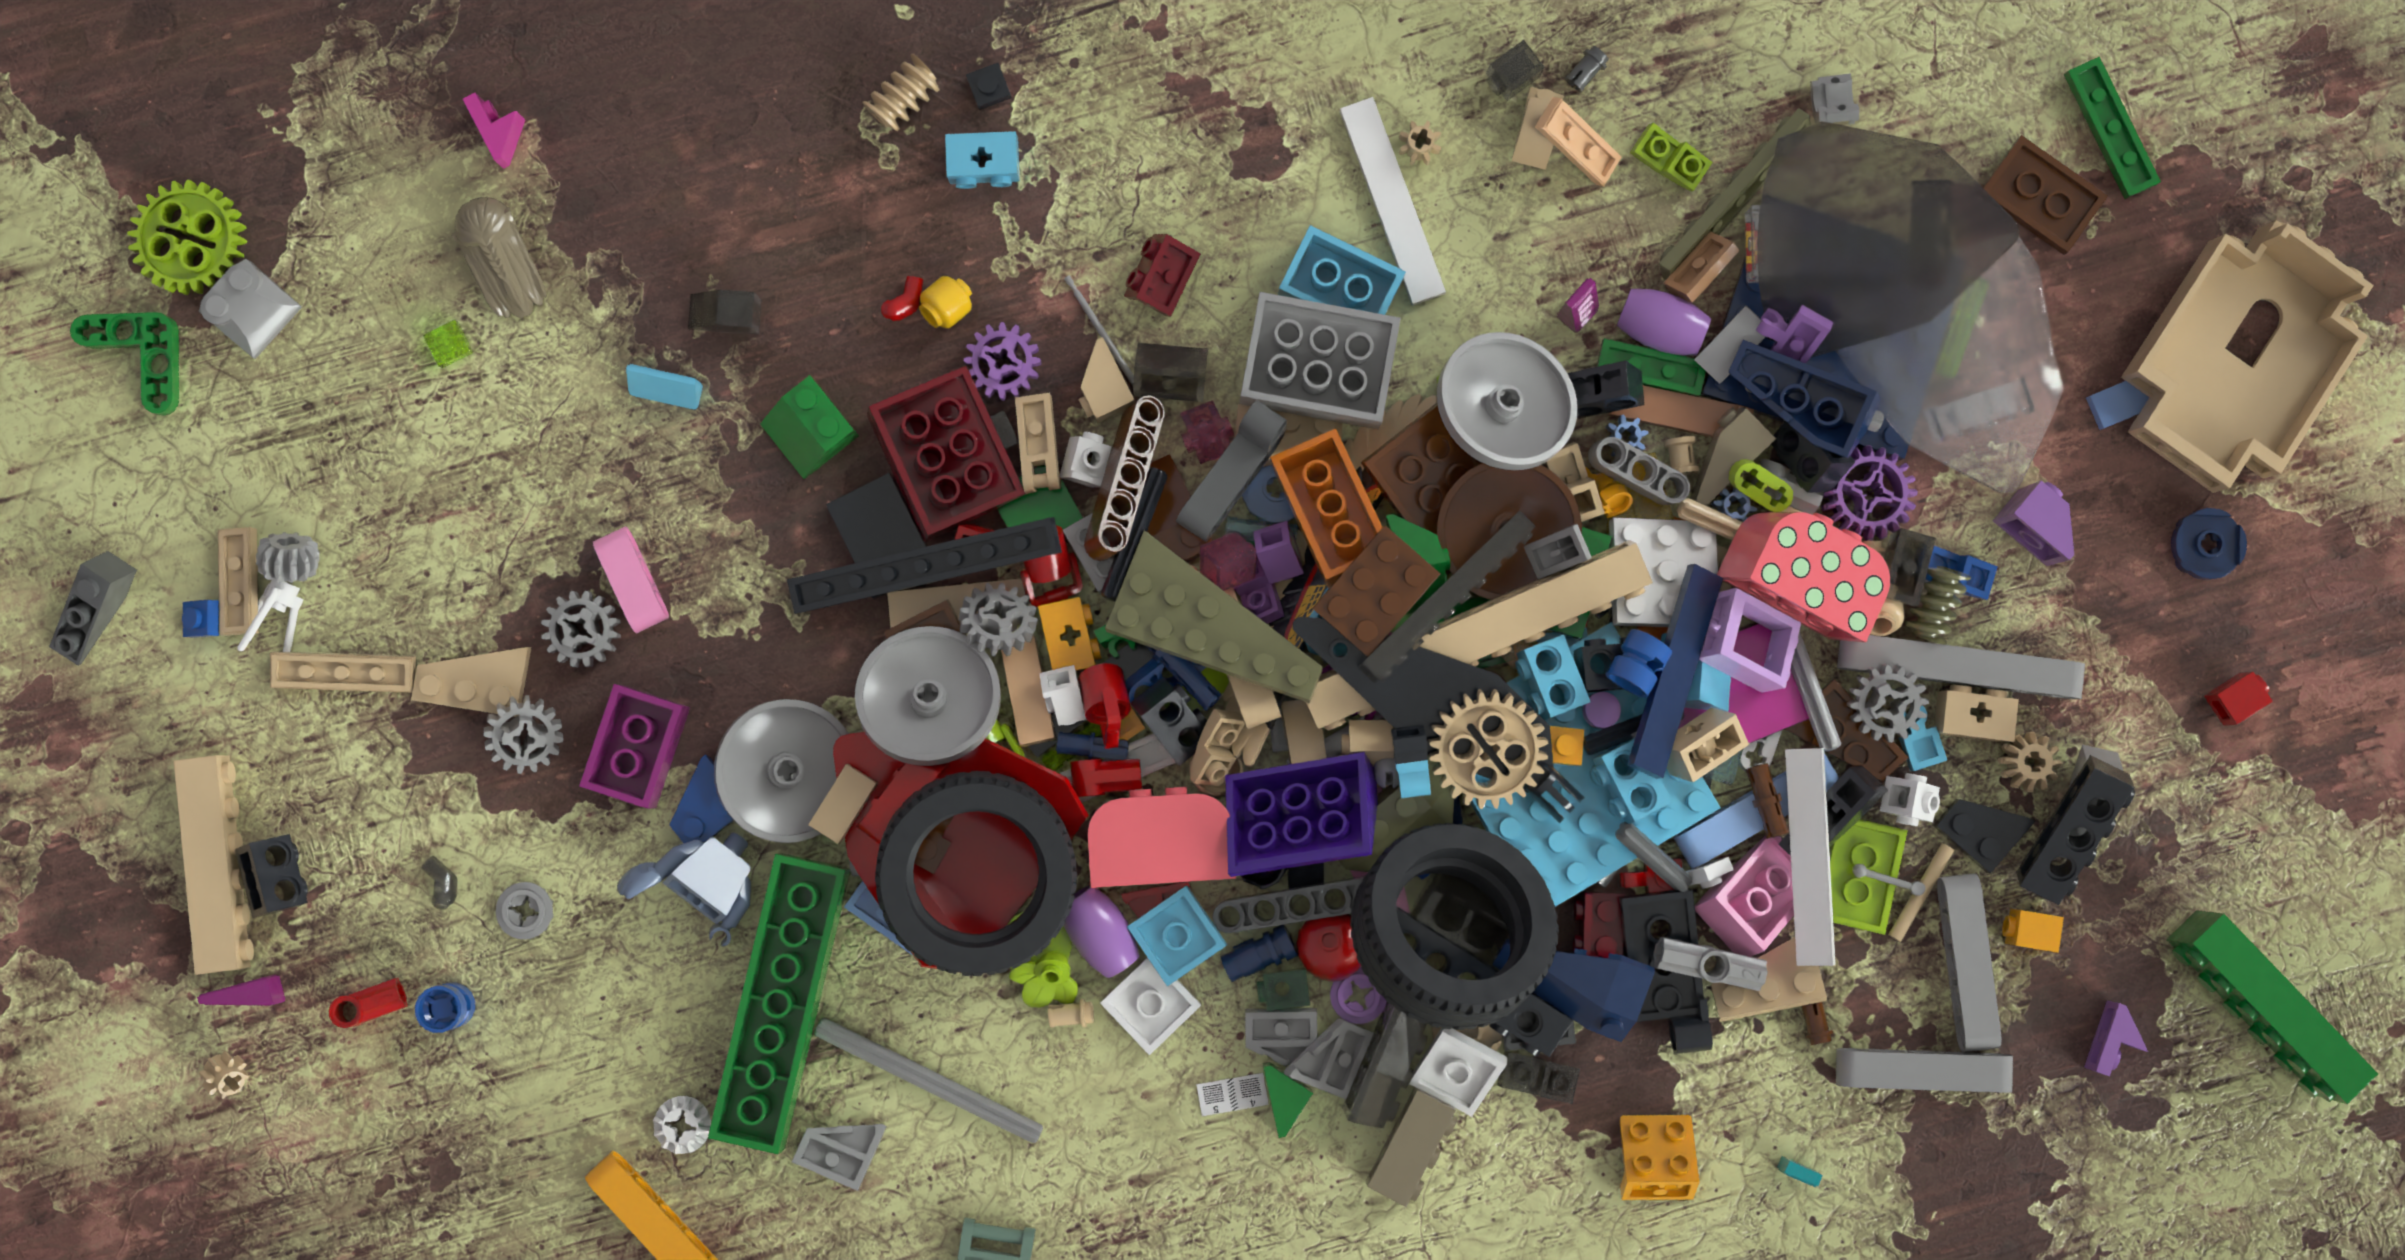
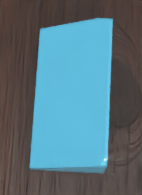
[626,364,703,410]

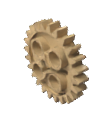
[1428,689,1548,809]

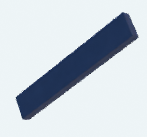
[1627,564,1723,779]

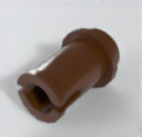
[1801,1002,1834,1045]

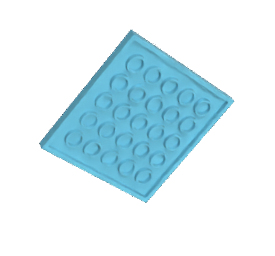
[1470,622,1721,907]

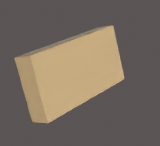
[808,764,878,844]

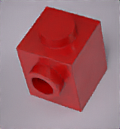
[2204,671,2273,726]

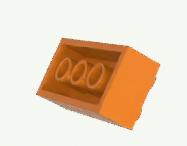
[1270,428,1382,589]

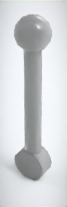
[1852,864,1925,896]

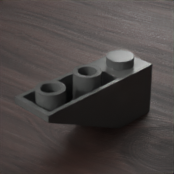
[49,551,137,666]

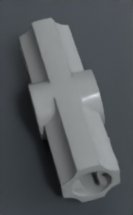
[1653,937,1768,991]

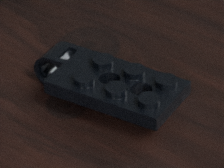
[1619,888,1713,1054]

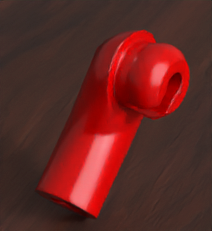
[881,276,924,321]

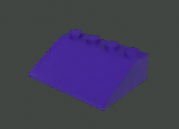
[1225,752,1378,877]

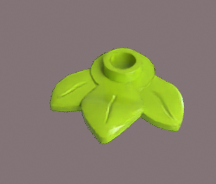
[1009,952,1078,1008]

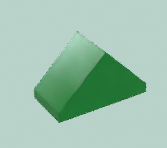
[1263,1062,1313,1138]

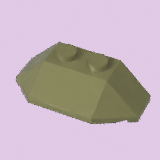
[1338,756,1454,872]

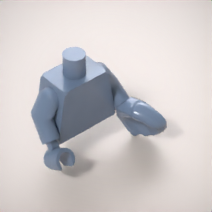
[617,833,751,947]

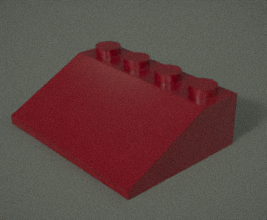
[867,366,1025,543]

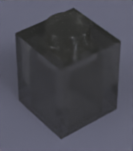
[1486,40,1545,101]

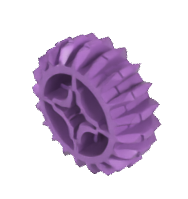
[1821,445,1918,541]

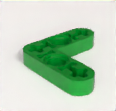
[70,312,179,416]

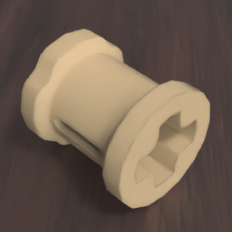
[1663,436,1699,475]

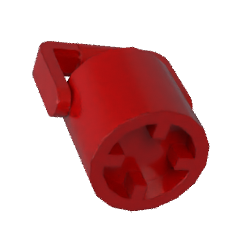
[1020,525,1083,608]
[1078,663,1131,749]

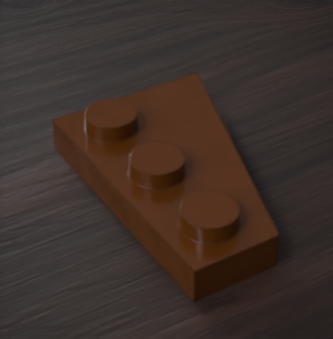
[1784,679,1909,782]

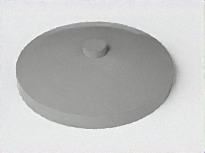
[1437,332,1577,470]
[855,626,1001,766]
[714,699,849,843]

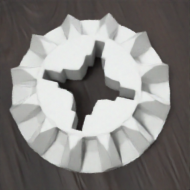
[653,1096,711,1154]

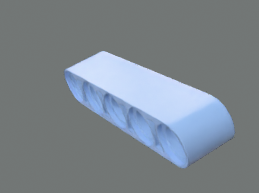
[1673,753,1839,869]

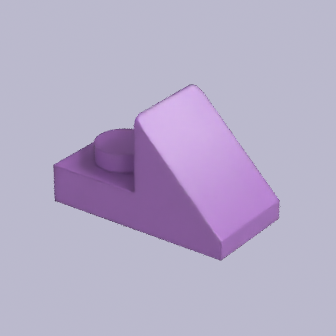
[2084,1000,2148,1076]

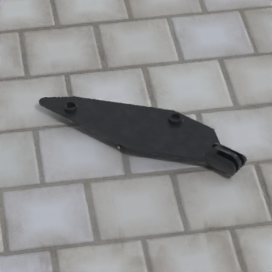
[1292,617,1585,824]

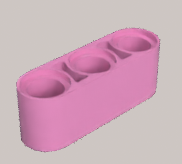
[593,526,669,634]

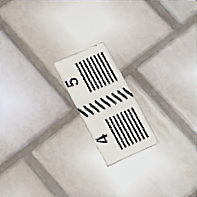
[1196,1073,1269,1116]

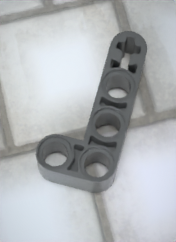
[1176,400,1287,542]

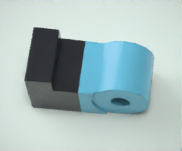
[1391,725,1431,799]

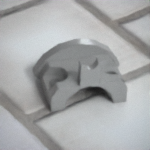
[1810,73,1859,128]

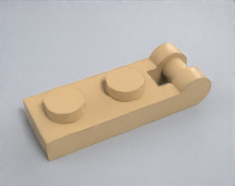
[1015,393,1061,494]

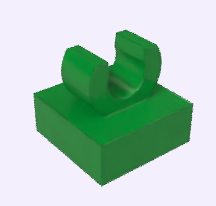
[1094,625,1137,660]

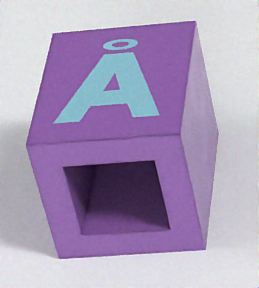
[1253,521,1304,584]

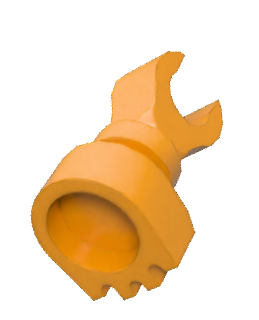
[1585,467,1633,518]

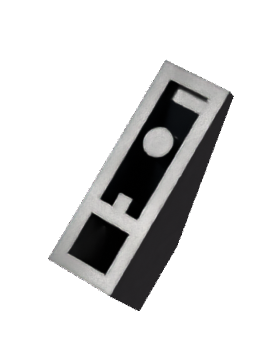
[1779,765,1888,856]

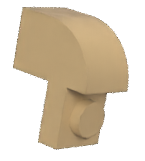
[1512,87,1564,170]
[1544,442,1605,522]

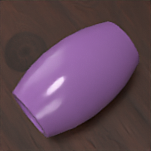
[1617,289,1711,356]
[1064,885,1140,978]

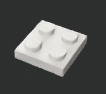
[1100,957,1201,1055]
[1409,1028,1507,1117]

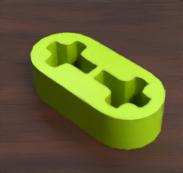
[1729,459,1793,512]

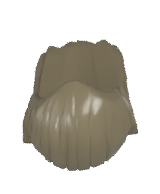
[452,197,547,318]

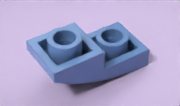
[2086,381,2149,430]

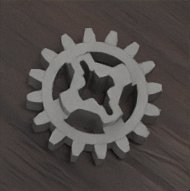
[958,583,1037,656]
[541,591,621,668]
[1847,664,1929,742]
[483,695,563,774]

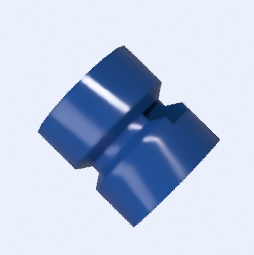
[1606,629,1672,698]
[415,983,475,1033]

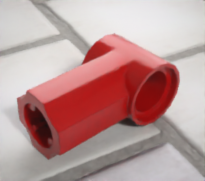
[1070,759,1142,797]
[328,978,408,1028]

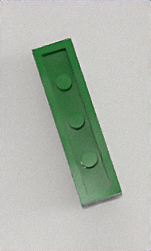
[2064,56,2161,199]

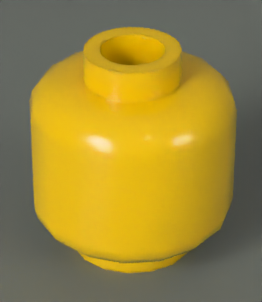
[919,276,972,329]

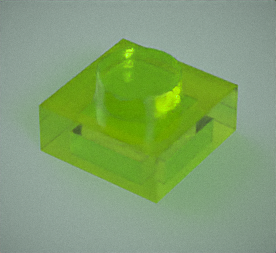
[423,320,474,368]

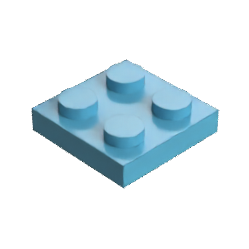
[1127,885,1228,986]

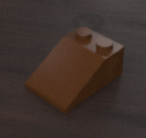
[1122,454,1215,563]

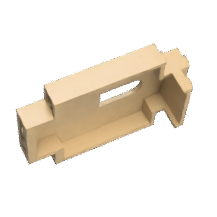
[2121,220,2374,493]

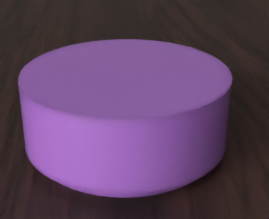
[1582,692,1621,729]

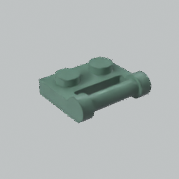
[957,1218,1036,1260]

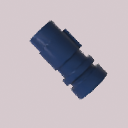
[1220,924,1298,982]

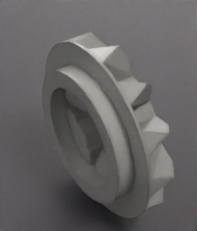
[496,882,554,939]

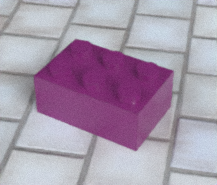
[579,684,690,809]

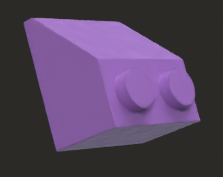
[1993,481,2074,566]

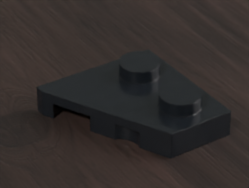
[1933,799,2035,873]

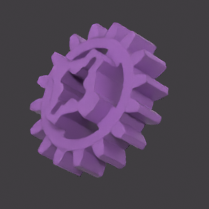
[964,322,1041,401]

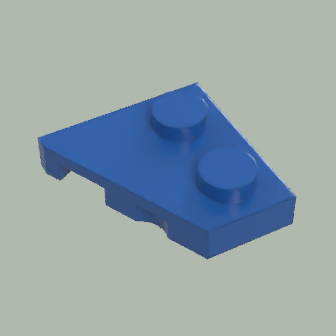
[669,755,733,843]

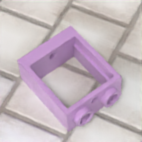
[1699,588,1801,693]

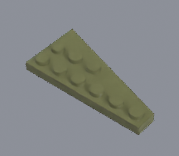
[1105,530,1322,703]

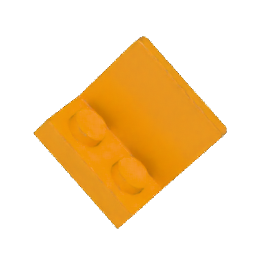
[1619,1115,1700,1200]

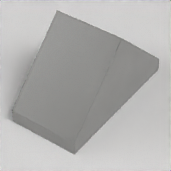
[1524,524,1592,579]

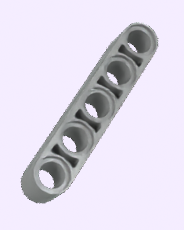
[1937,873,2002,1052]
[1836,1048,2013,1093]

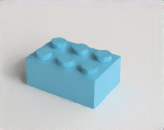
[1278,225,1406,315]

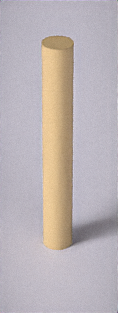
[1888,843,1955,942]

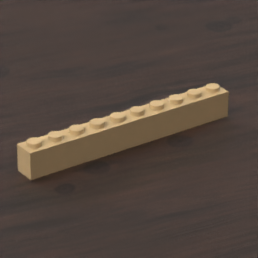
[1306,540,1653,730]

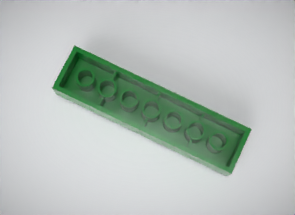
[708,853,851,1154]

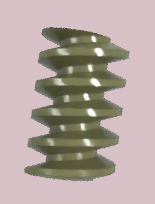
[1905,566,1971,645]

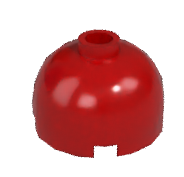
[1296,914,1362,982]

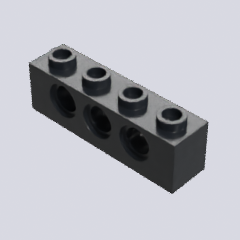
[2016,755,2135,905]

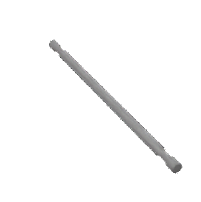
[1064,275,1147,398]

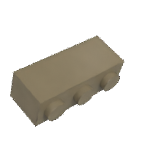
[1365,1087,1458,1207]

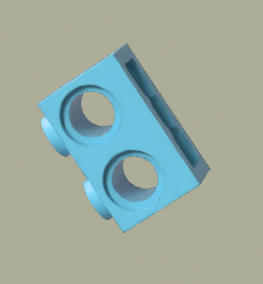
[1515,634,1591,720]
[1593,738,1673,823]

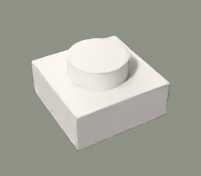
[1686,857,1734,889]

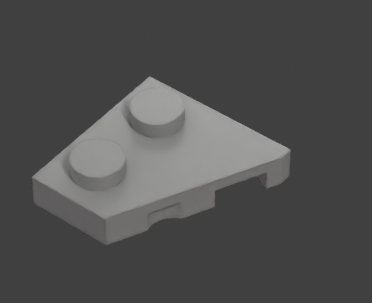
[792,1124,887,1191]

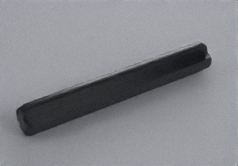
[1101,467,1167,602]

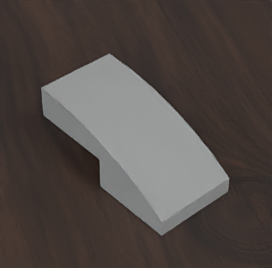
[1694,306,1766,384]

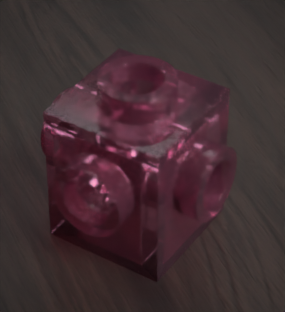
[1180,400,1234,464]
[1200,532,1257,591]

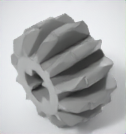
[256,532,320,584]

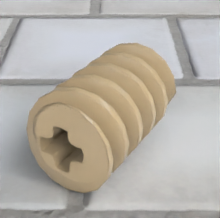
[862,54,939,131]

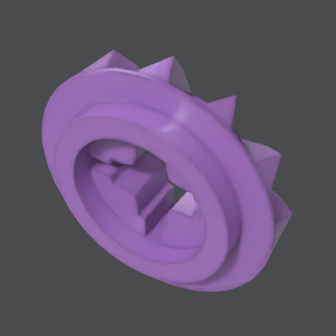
[1330,967,1387,1024]

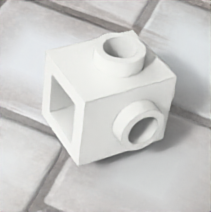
[1880,773,1940,827]

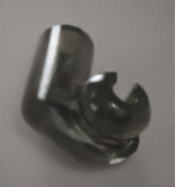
[421,855,458,910]

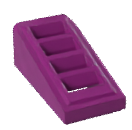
[1557,278,1599,333]
[197,974,285,1006]

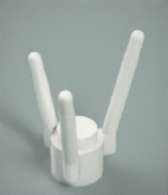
[237,579,303,652]

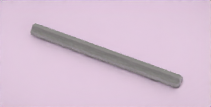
[814,1018,1043,1143]

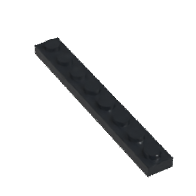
[787,517,1062,614]

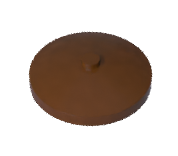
[1437,463,1582,600]

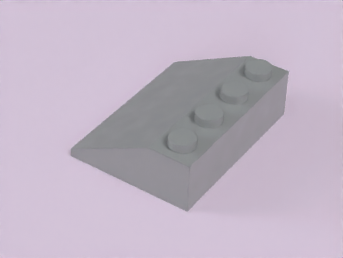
[1239,292,1401,430]

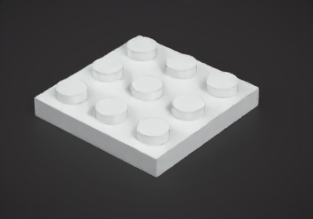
[1609,518,1718,627]

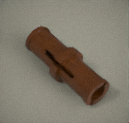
[1745,763,1789,839]

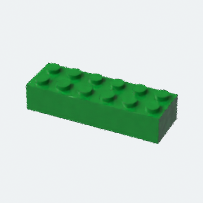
[2166,910,2378,1104]

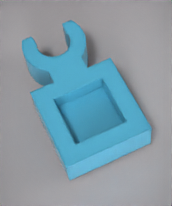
[1899,706,1947,771]

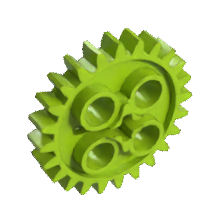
[127,180,247,295]

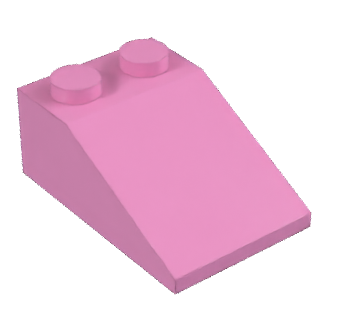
[1694,835,1794,957]

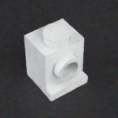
[1060,432,1112,487]
[1039,665,1086,726]

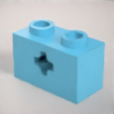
[945,131,1020,189]

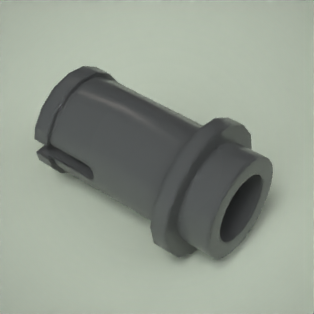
[1565,46,1609,93]

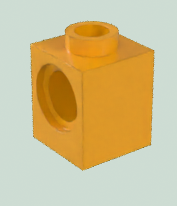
[2002,909,2064,953]

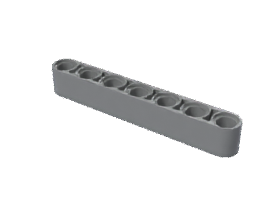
[1837,635,2085,699]

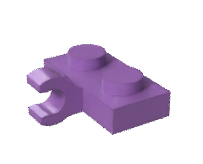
[1756,305,1833,363]

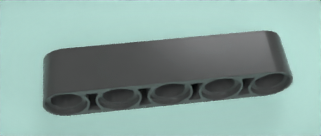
[1213,876,1365,933]

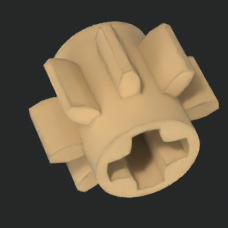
[1399,121,1441,165]
[199,1051,249,1099]

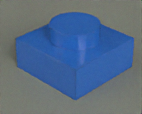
[182,600,219,638]

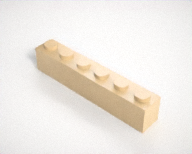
[173,755,254,975]

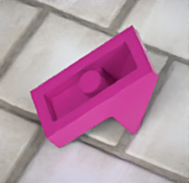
[463,93,525,169]

